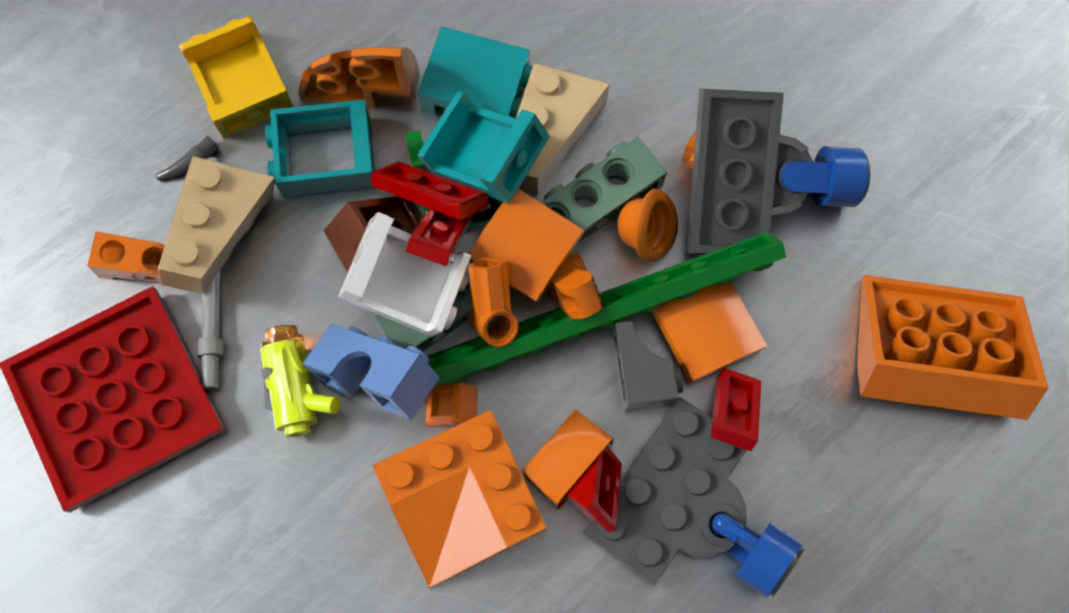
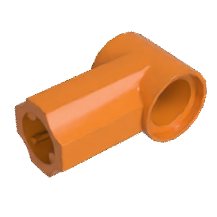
[468,257,518,347]

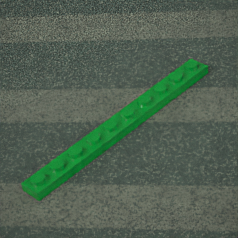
[428,232,786,386]

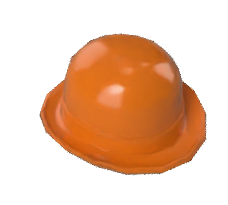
[617,189,678,262]

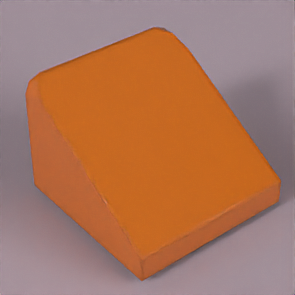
[425,382,478,427]

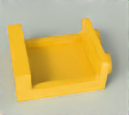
[179,16,294,138]

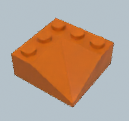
[372,410,547,588]

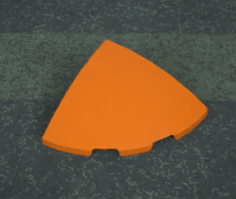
[298,46,420,109]

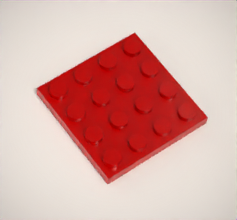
[0,286,226,513]

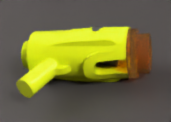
[260,325,341,437]

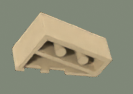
[516,63,609,196]
[158,156,275,295]

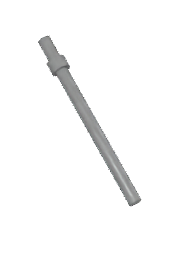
[197,157,223,390]

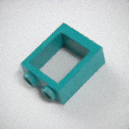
[265,99,375,198]

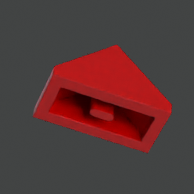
[564,446,622,533]

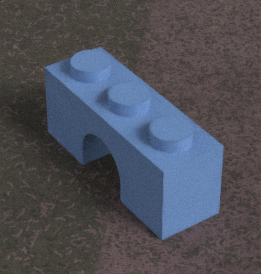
[302,324,440,420]

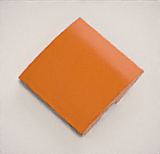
[468,188,585,301]
[652,282,767,383]

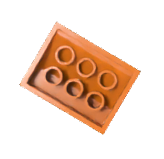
[857,275,1049,420]

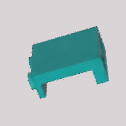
[417,26,533,118]
[418,91,550,204]

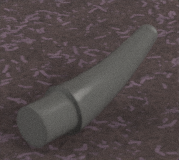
[155,135,219,181]

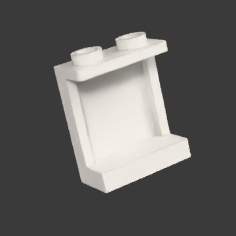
[338,212,471,337]

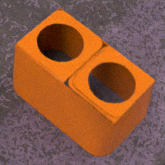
[522,409,614,509]

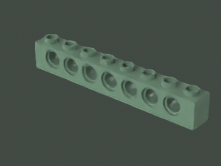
[374,136,667,353]

